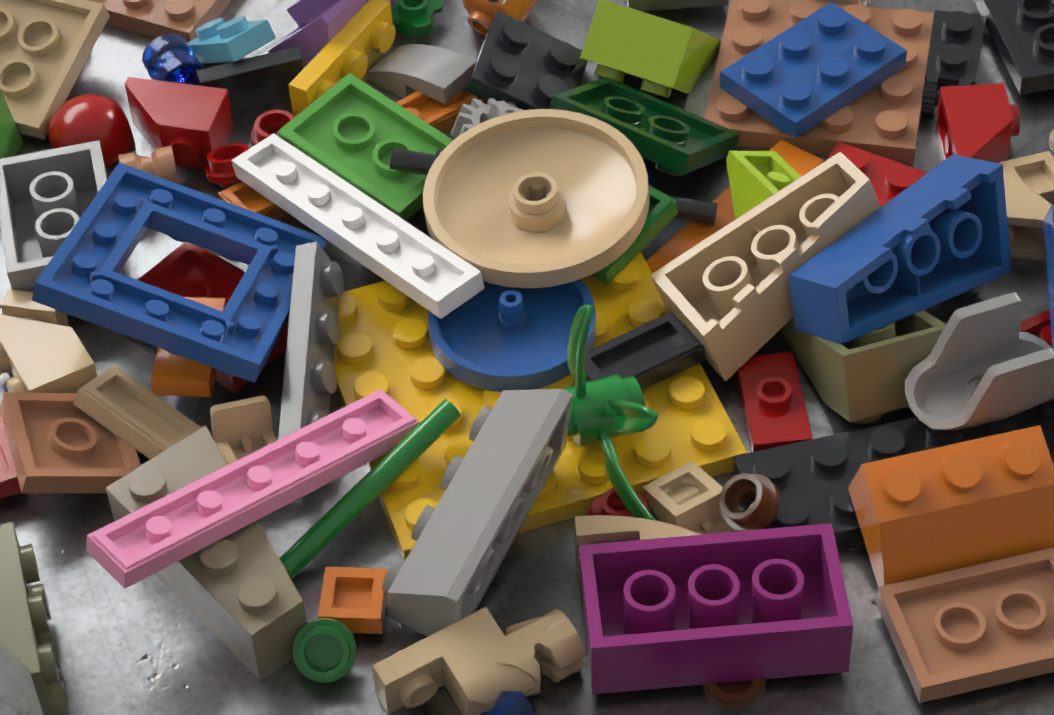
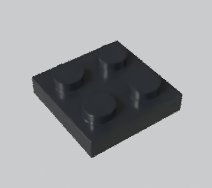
[465,11,588,110]

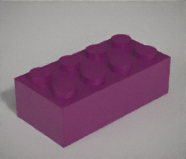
[579,523,853,694]

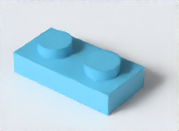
[183,16,276,64]

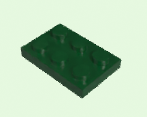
[550,77,740,176]

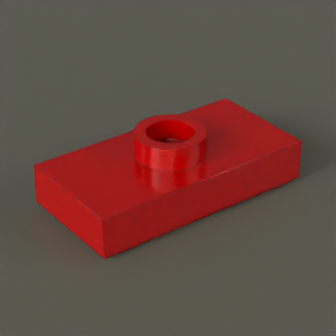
[735,352,813,452]

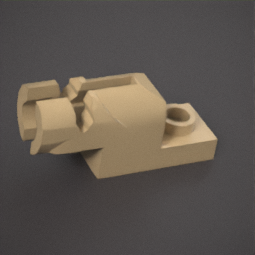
[372,607,587,715]

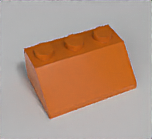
[848,425,1054,587]

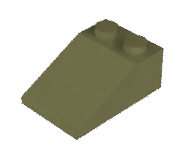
[780,310,946,424]

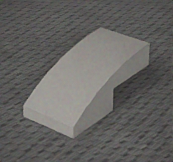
[367,44,476,105]

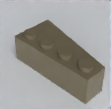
[106,425,307,681]

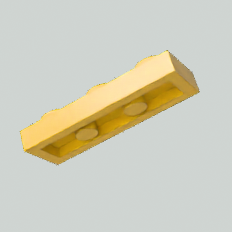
[288,0,396,117]

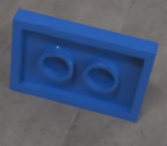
[720,2,907,139]

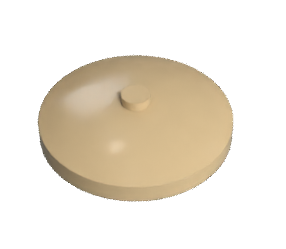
[423,109,649,288]

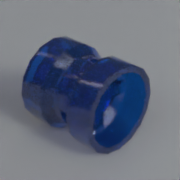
[142,34,205,86]

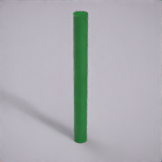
[280,399,461,580]

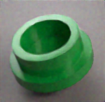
[292,618,357,683]

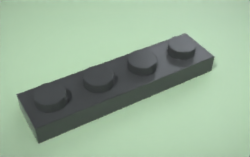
[278,242,345,440]

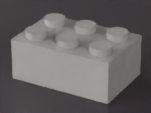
[0,140,126,292]

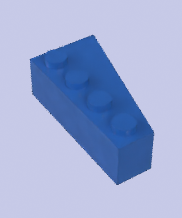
[789,154,1011,344]

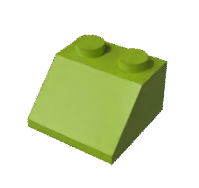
[580,0,721,98]

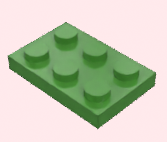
[277,73,453,221]

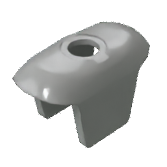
[904,292,1054,430]

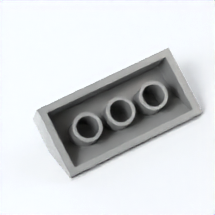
[382,389,573,636]

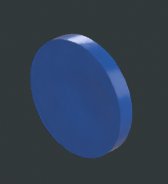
[428,279,596,392]

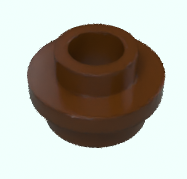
[719,473,780,531]

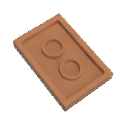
[876,547,1054,703]

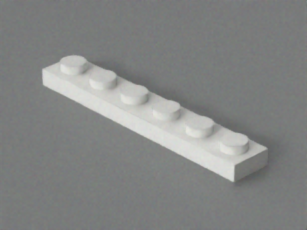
[231,134,485,319]

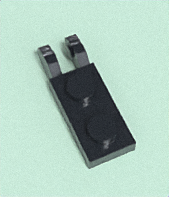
[921,10,986,114]

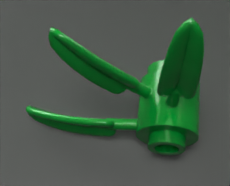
[564,304,659,521]

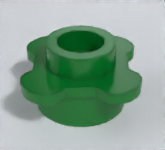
[391,0,443,37]

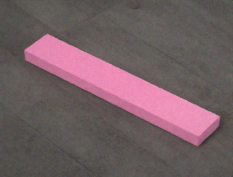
[86,389,420,589]

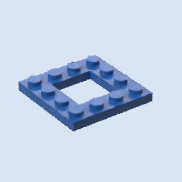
[32,162,327,383]

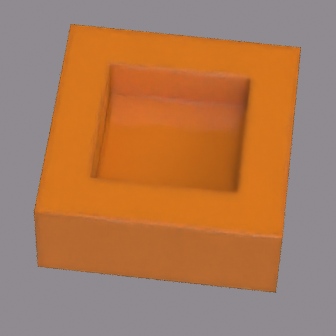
[317,566,388,634]

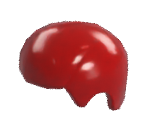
[47,93,134,166]

